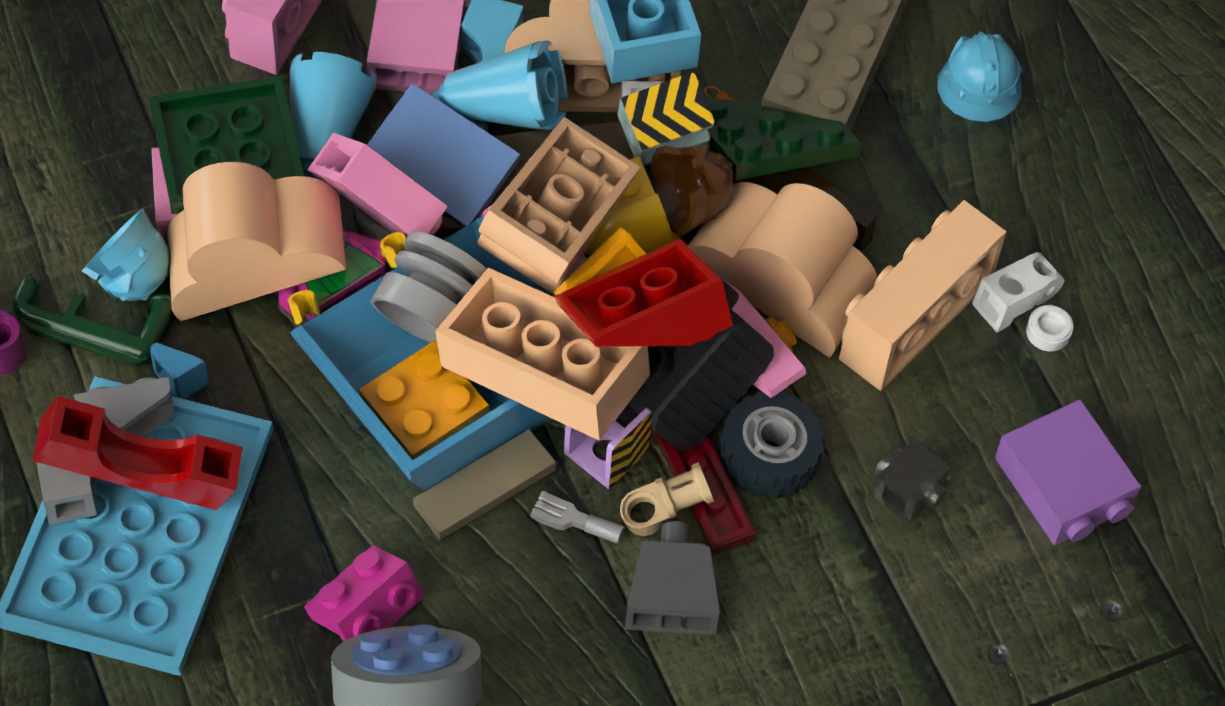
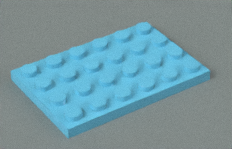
[0,376,273,676]

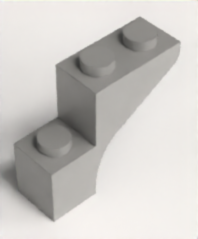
[36,377,174,525]

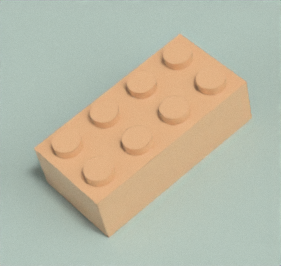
[839,200,1007,391]
[435,268,650,441]

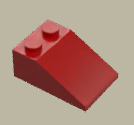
[555,239,733,347]

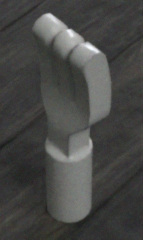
[530,491,625,544]

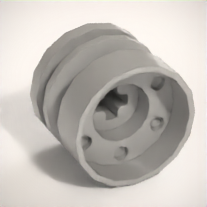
[370,231,486,343]

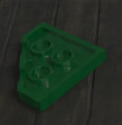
[706,98,860,180]

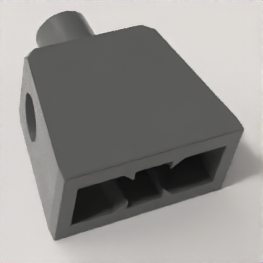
[625,521,719,635]

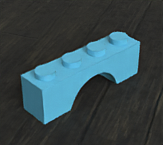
[432,0,524,133]

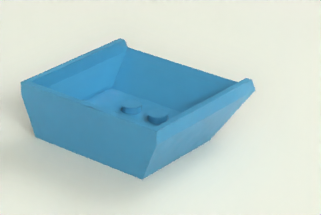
[290,216,553,492]

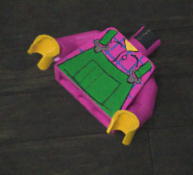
[278,230,406,325]

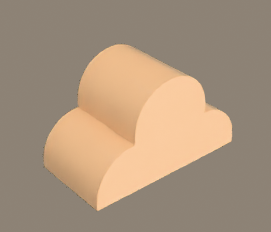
[505,0,681,112]
[477,117,641,296]
[167,162,346,321]
[688,182,877,358]

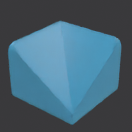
[150,343,208,399]

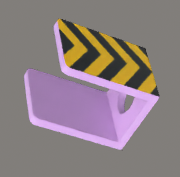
[564,407,653,489]

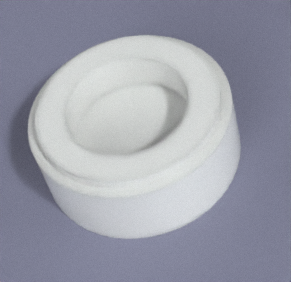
[1026,305,1074,352]

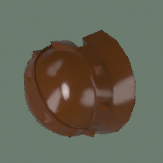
[650,144,733,236]

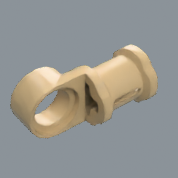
[620,462,714,536]

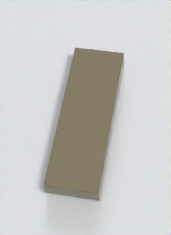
[413,429,556,540]

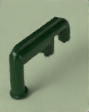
[12,277,172,366]

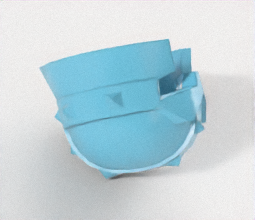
[937,31,1023,122]
[82,209,170,301]

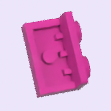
[304,545,424,642]

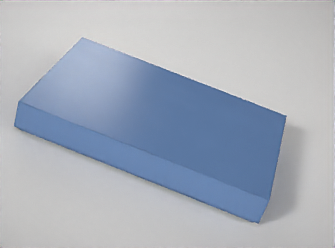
[367,83,522,227]

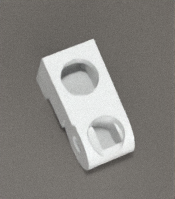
[972,252,1065,333]

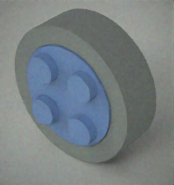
[331,625,482,706]

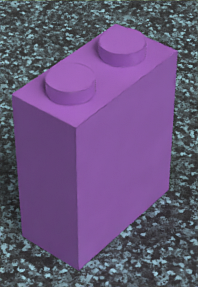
[995,400,1141,546]

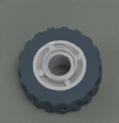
[718,391,826,498]

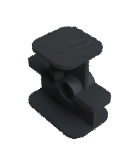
[618,278,774,451]

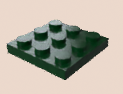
[149,76,304,214]

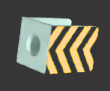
[618,73,714,166]

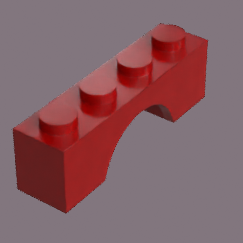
[33,396,243,511]

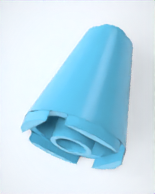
[439,40,567,130]
[290,52,377,180]

